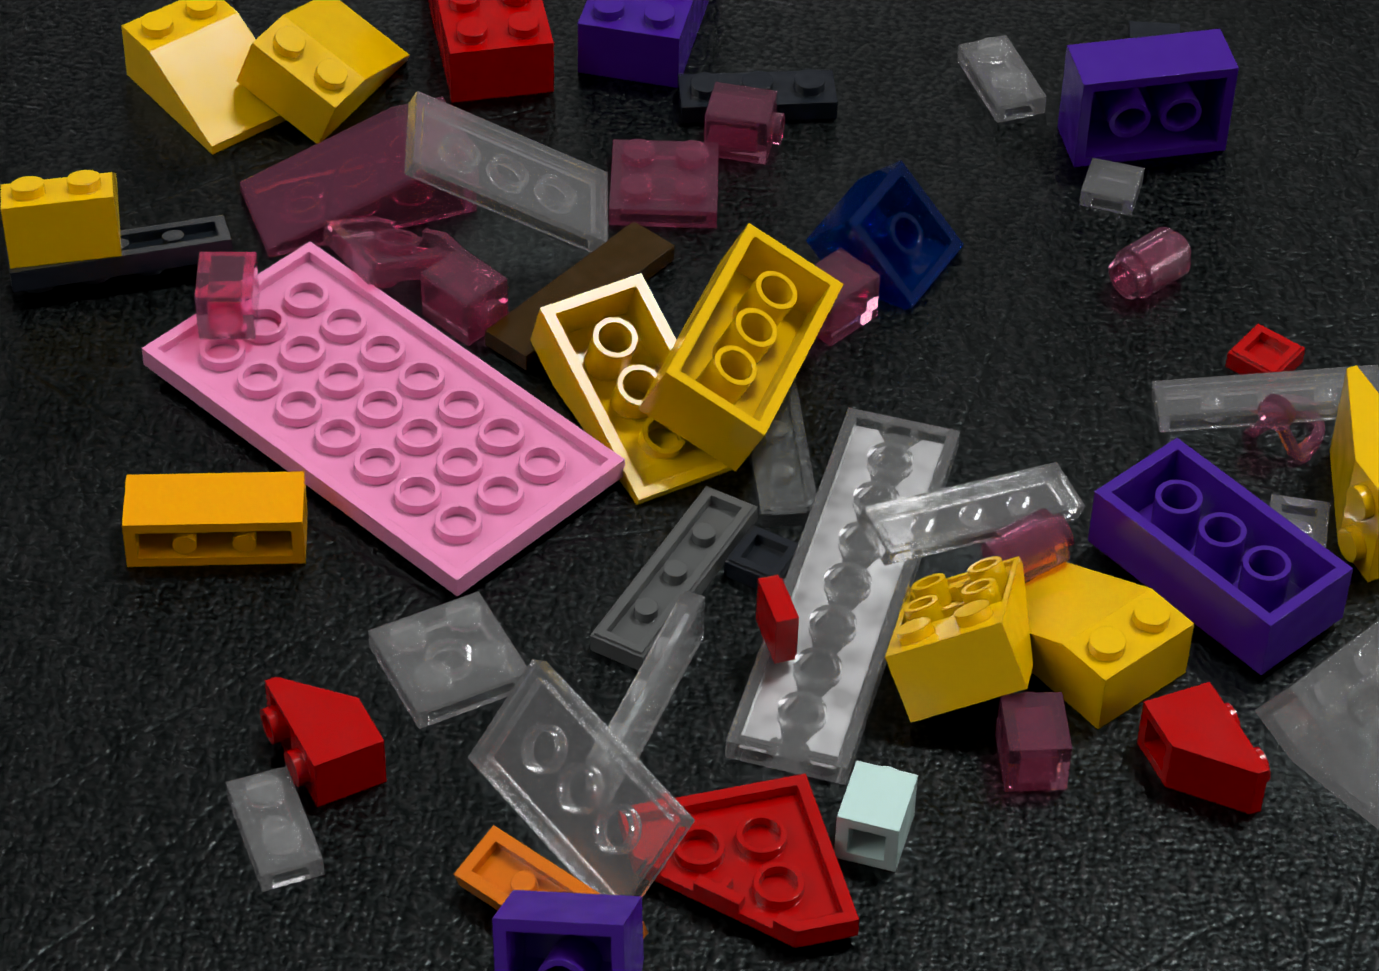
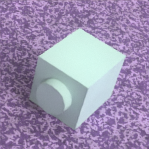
[834,760,918,872]

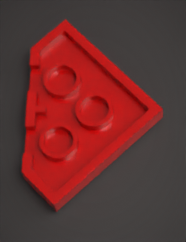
[622,773,859,948]

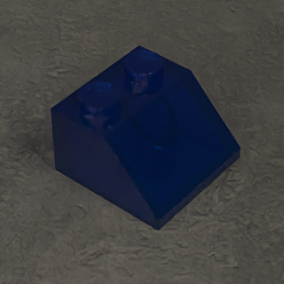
[806,160,964,310]

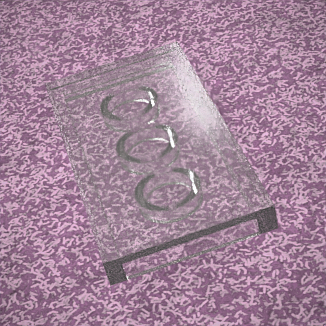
[405,91,608,252]
[468,659,695,898]

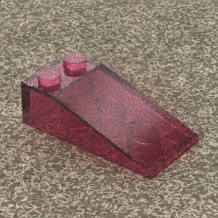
[240,96,477,258]

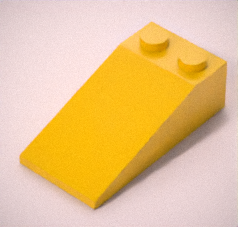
[530,273,733,505]

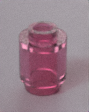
[1109,227,1191,300]
[981,508,1074,582]

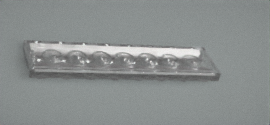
[725,407,960,785]

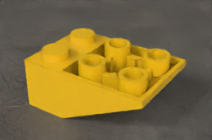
[885,556,1033,723]

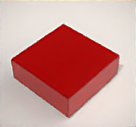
[1225,323,1305,391]
[756,575,799,664]

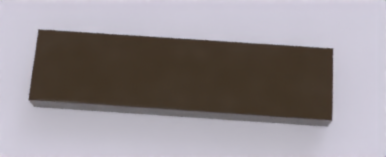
[485,221,675,371]

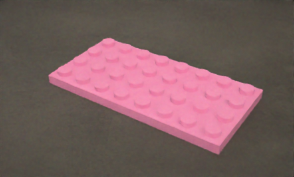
[142,242,625,597]

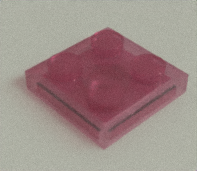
[609,139,719,228]

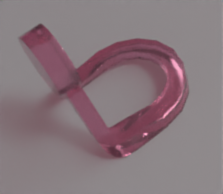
[1243,394,1325,463]

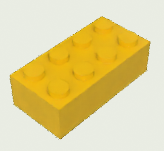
[638,223,844,471]

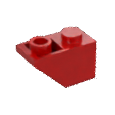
[260,677,387,807]
[1137,682,1270,814]

